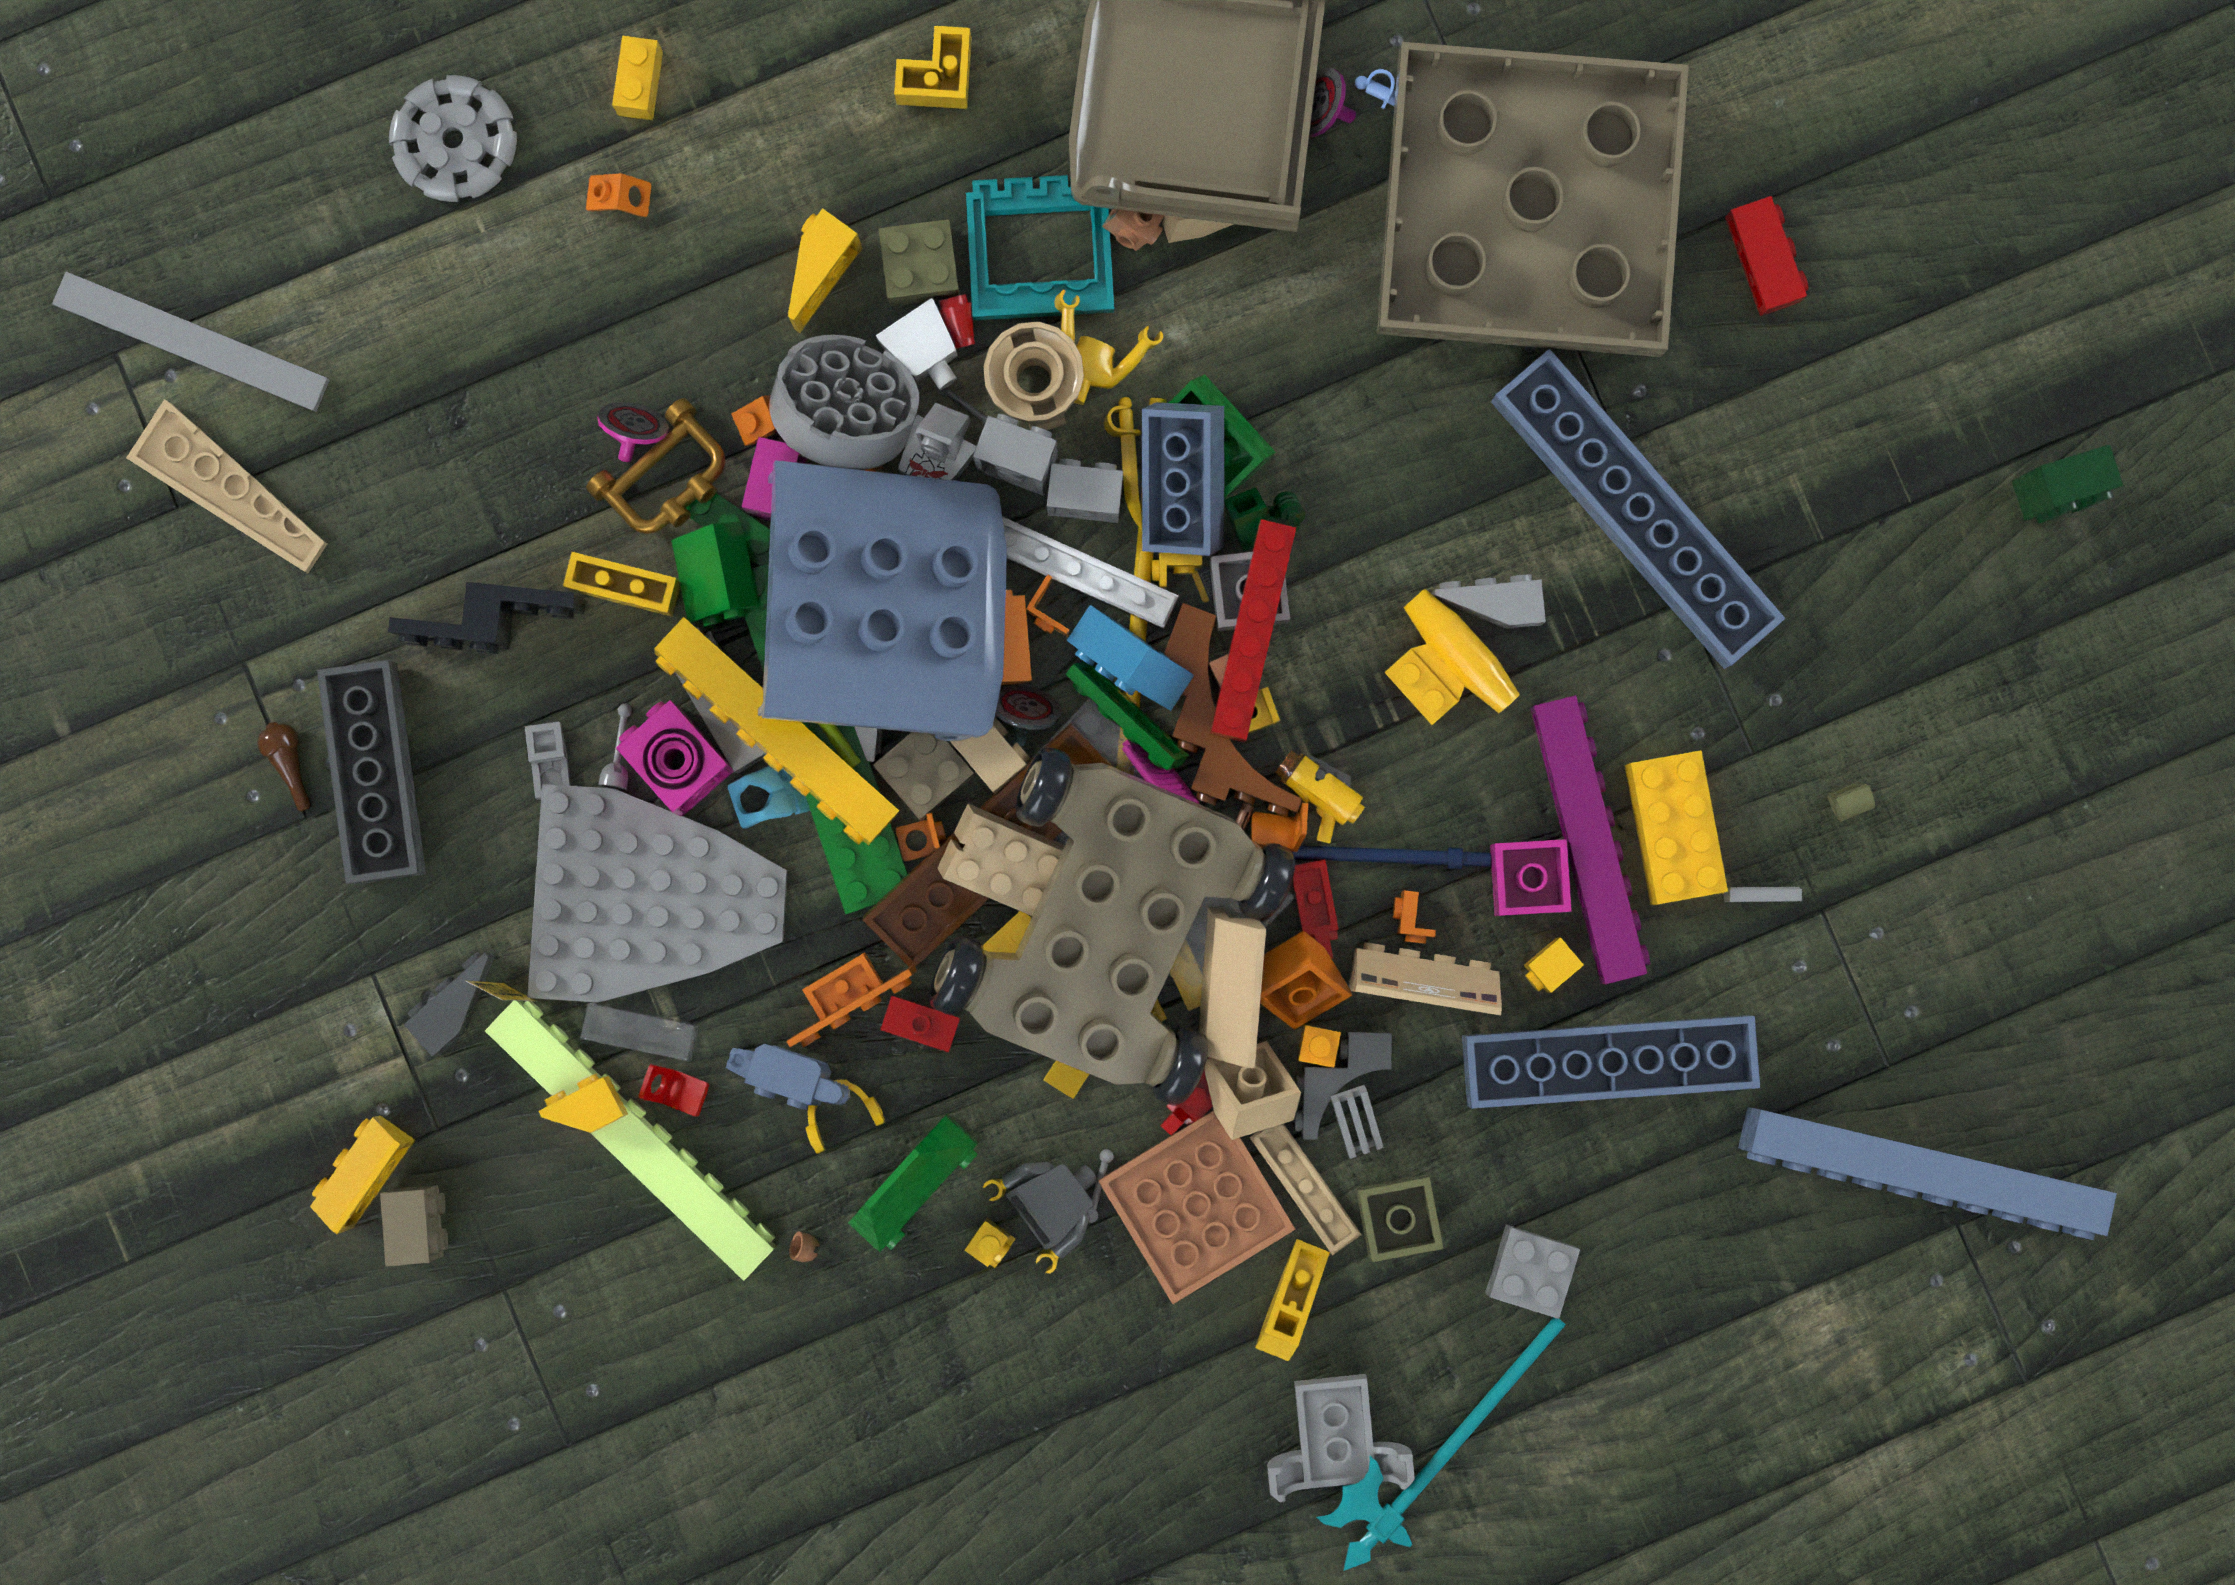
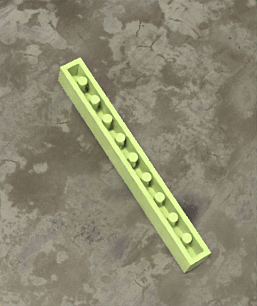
[485,1001,777,1281]

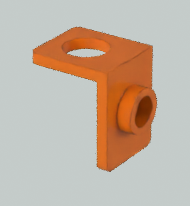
[586,173,651,217]
[1026,574,1070,637]
[1250,803,1308,852]
[895,813,947,862]

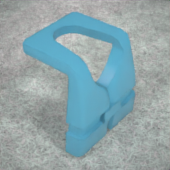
[728,766,810,829]

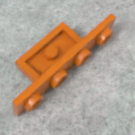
[786,952,917,1048]

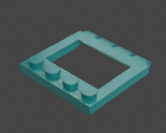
[966,175,1114,320]

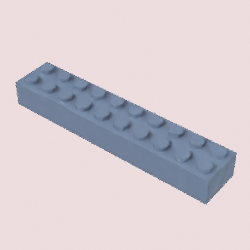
[1491,349,1786,669]
[1738,1107,2117,1240]

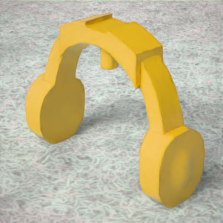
[805,1079,885,1154]

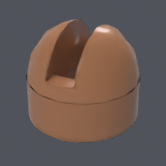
[789,1232,820,1262]

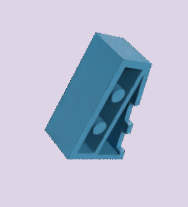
[1067,605,1194,711]

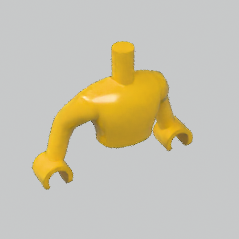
[1054,290,1163,405]

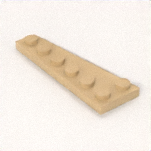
[126,399,327,573]

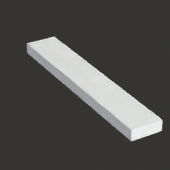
[1002,517,1179,629]

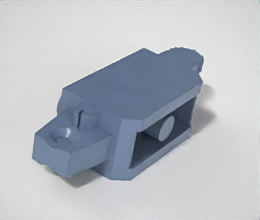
[726,1044,851,1110]

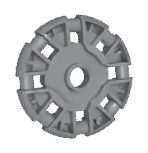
[389,75,517,202]

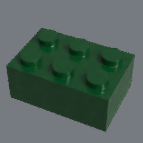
[2012,444,2124,524]

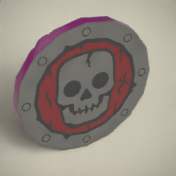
[1309,68,1356,137]

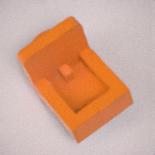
[732,395,777,446]
[1393,890,1436,944]

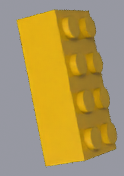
[1624,750,1728,905]

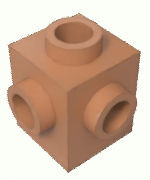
[1102,209,1165,251]

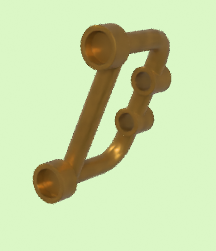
[586,398,726,534]

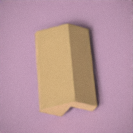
[1198,908,1266,1068]

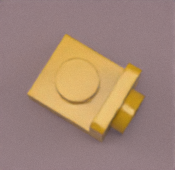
[1152,552,1202,589]

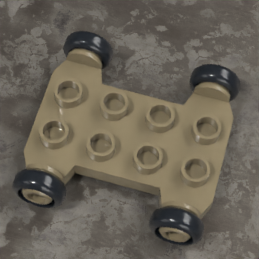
[929,747,1295,1106]

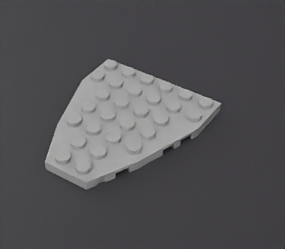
[528,784,788,1002]

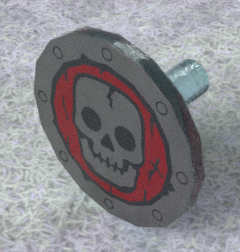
[995,685,1062,746]

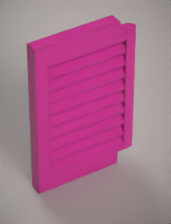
[1122,739,1200,804]

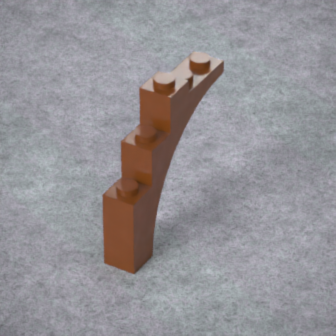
[1164,603,1302,817]

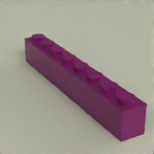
[1530,695,1650,984]

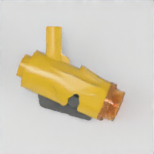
[1275,750,1365,844]

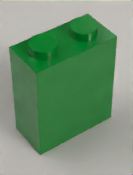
[671,521,759,628]

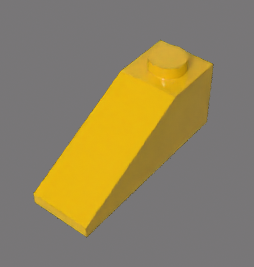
[1255,1239,1330,1361]

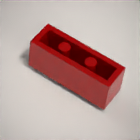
[1725,196,1809,316]

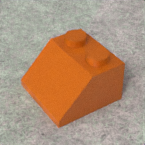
[1260,930,1352,1030]

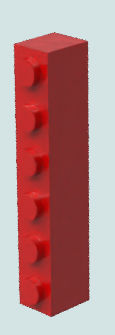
[1210,519,1296,742]

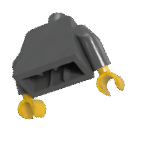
[983,1162,1097,1273]

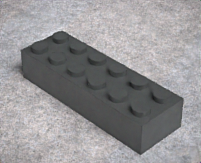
[317,660,426,885]

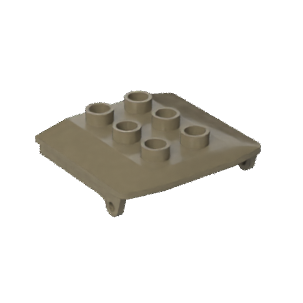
[1069,0,1325,232]

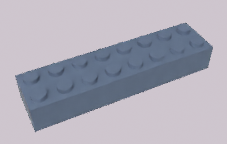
[1462,1015,1760,1109]

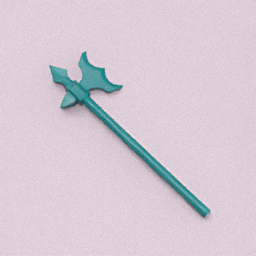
[1316,1317,1566,1571]

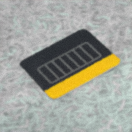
[1192,566,1213,603]

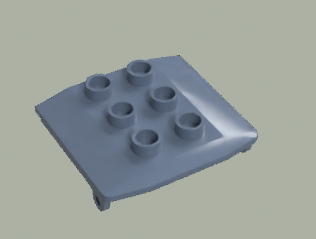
[758,460,1007,741]

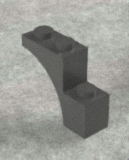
[1295,1031,1392,1140]

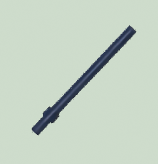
[1292,845,1491,869]

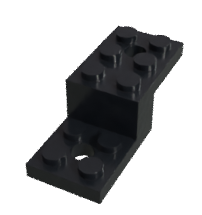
[388,582,586,654]

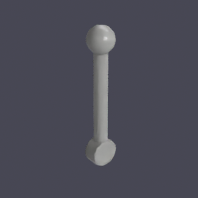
[1088,1149,1114,1223]

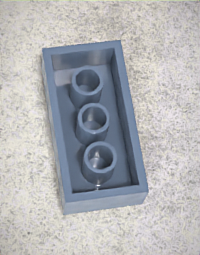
[1142,402,1224,556]

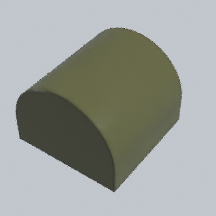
[1827,782,1875,822]

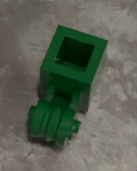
[1224,487,1305,552]

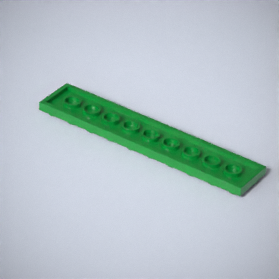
[745,563,908,914]

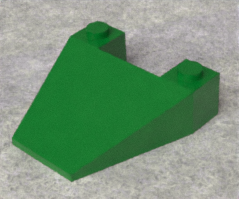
[848,1114,978,1252]

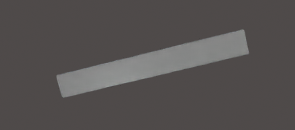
[52,272,330,412]

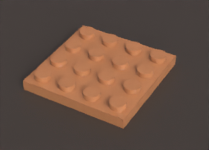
[1098,1110,1296,1304]

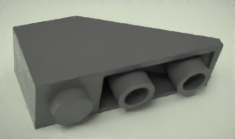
[403,952,495,1057]

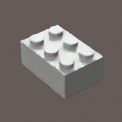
[973,414,1058,496]

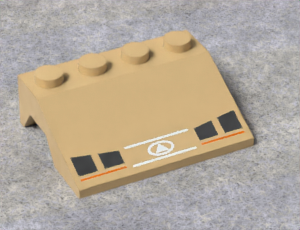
[1349,942,1502,1015]

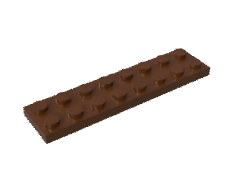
[862,722,1115,967]

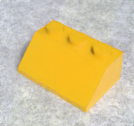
[310,1116,415,1234]

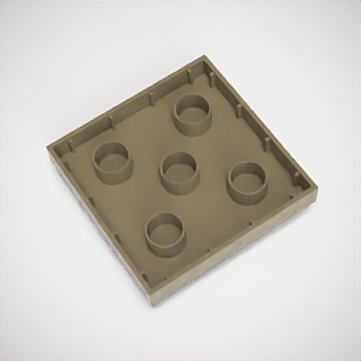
[1377,42,1689,357]

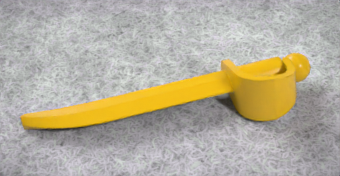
[1104,397,1142,529]

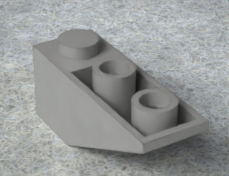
[916,403,970,463]
[1431,574,1546,629]

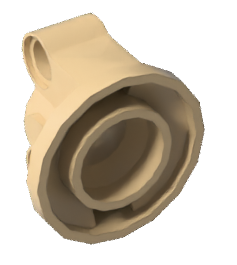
[983,322,1084,430]

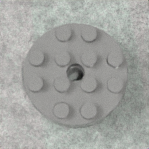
[769,335,919,470]

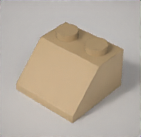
[1204,1041,1301,1140]

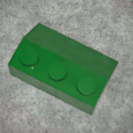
[1169,374,1276,500]

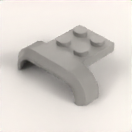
[1267,1374,1415,1502]

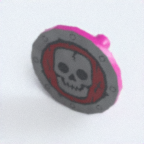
[597,402,669,462]

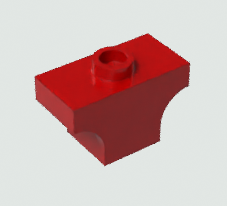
[880,996,960,1052]

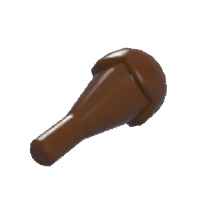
[257,722,311,811]

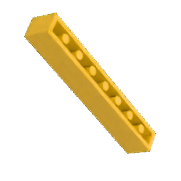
[654,617,899,846]

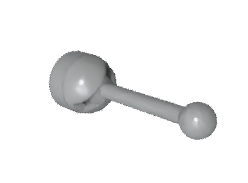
[598,703,632,790]

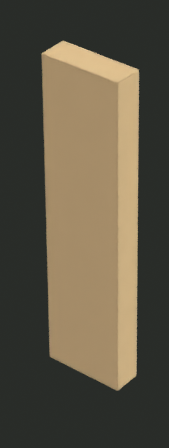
[1250,1123,1362,1255]

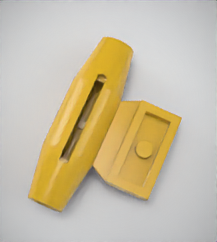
[1384,589,1520,725]

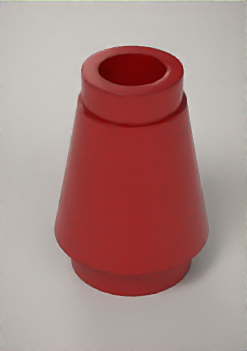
[939,294,975,349]

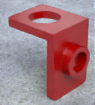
[639,1064,709,1117]

